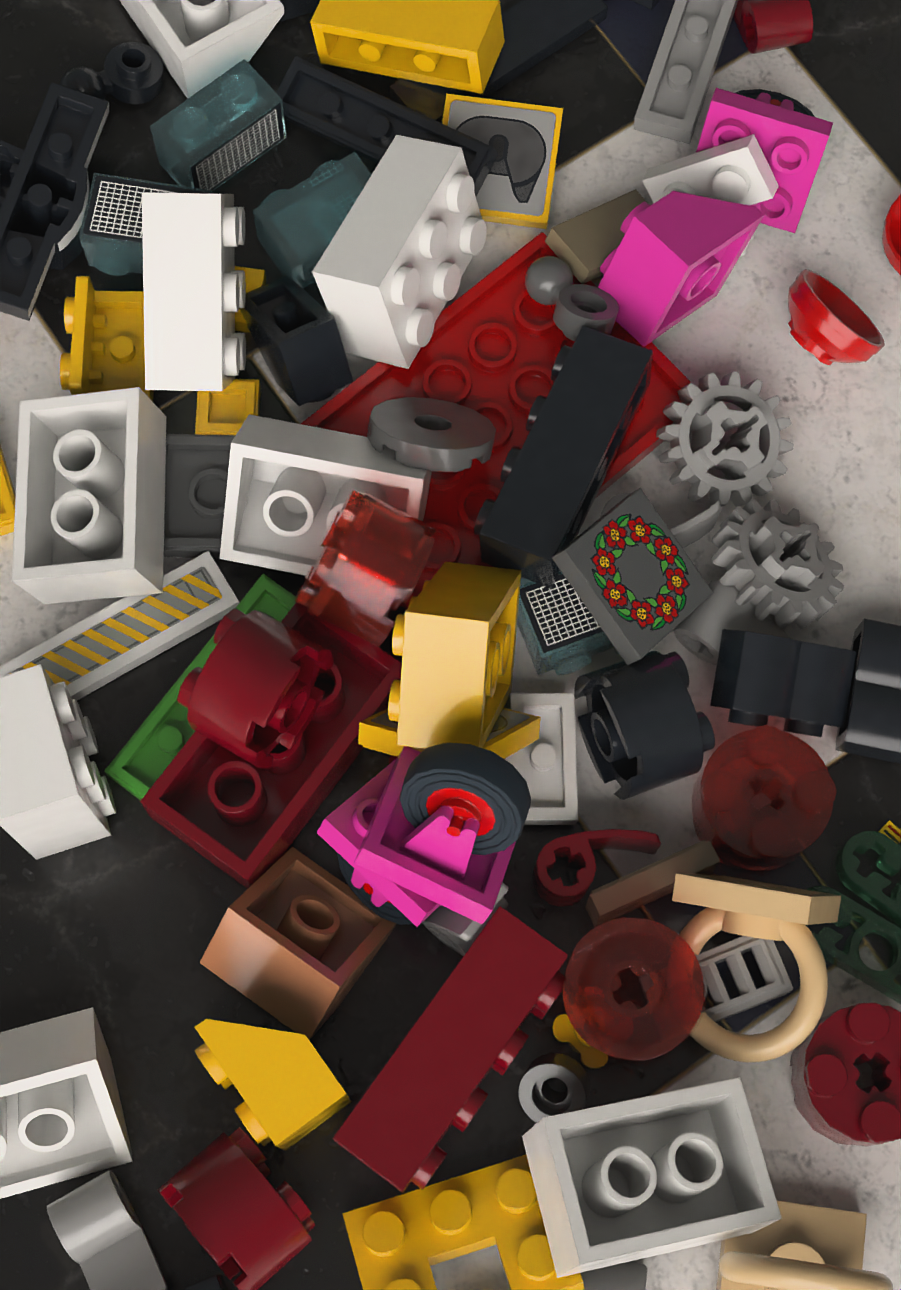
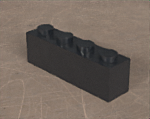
[474,326,653,589]

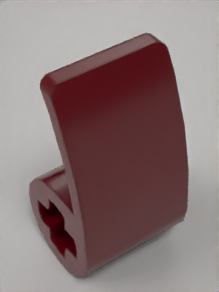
[733,0,813,54]
[533,829,661,907]

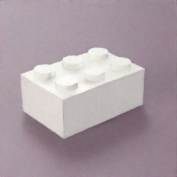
[312,135,487,369]
[142,192,246,391]
[12,387,166,604]
[0,664,116,860]
[522,1077,782,1278]

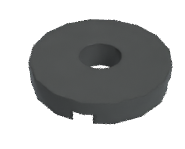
[367,397,496,472]

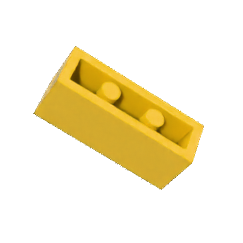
[310,0,505,94]

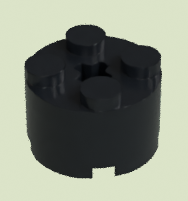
[574,651,715,800]

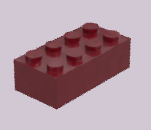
[140,594,402,889]
[333,906,569,1194]

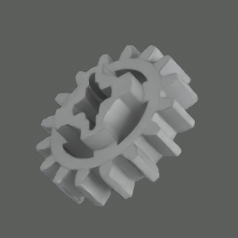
[656,371,794,507]
[711,499,844,629]

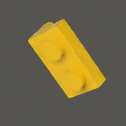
[60,276,154,402]

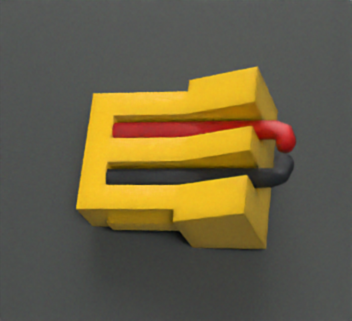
[878,820,901,850]

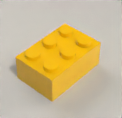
[388,562,521,749]

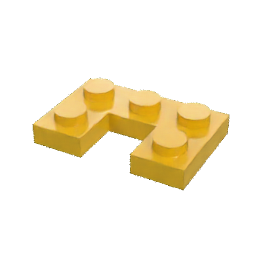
[342,1155,584,1290]

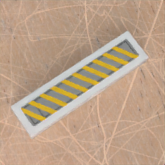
[0,551,239,700]

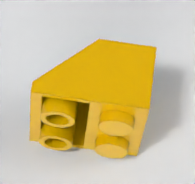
[194,1019,351,1151]

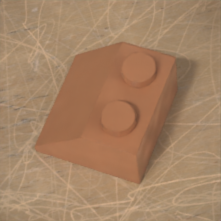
[200,847,396,1040]

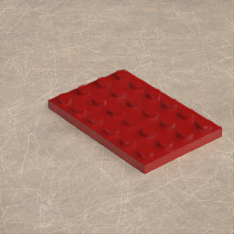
[301,232,692,611]

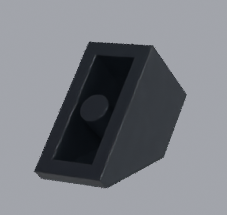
[239,275,354,406]

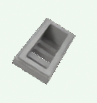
[638,936,793,1042]

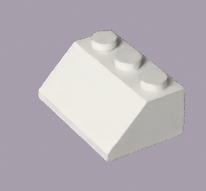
[119,0,284,102]
[219,414,432,595]
[0,1007,133,1199]

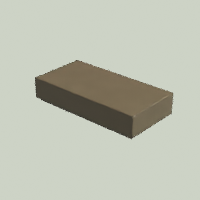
[545,189,648,284]
[585,840,720,927]

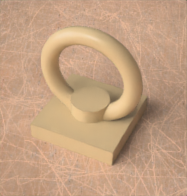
[667,873,841,1062]
[716,1200,893,1290]

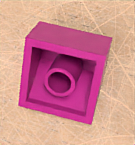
[598,191,764,347]

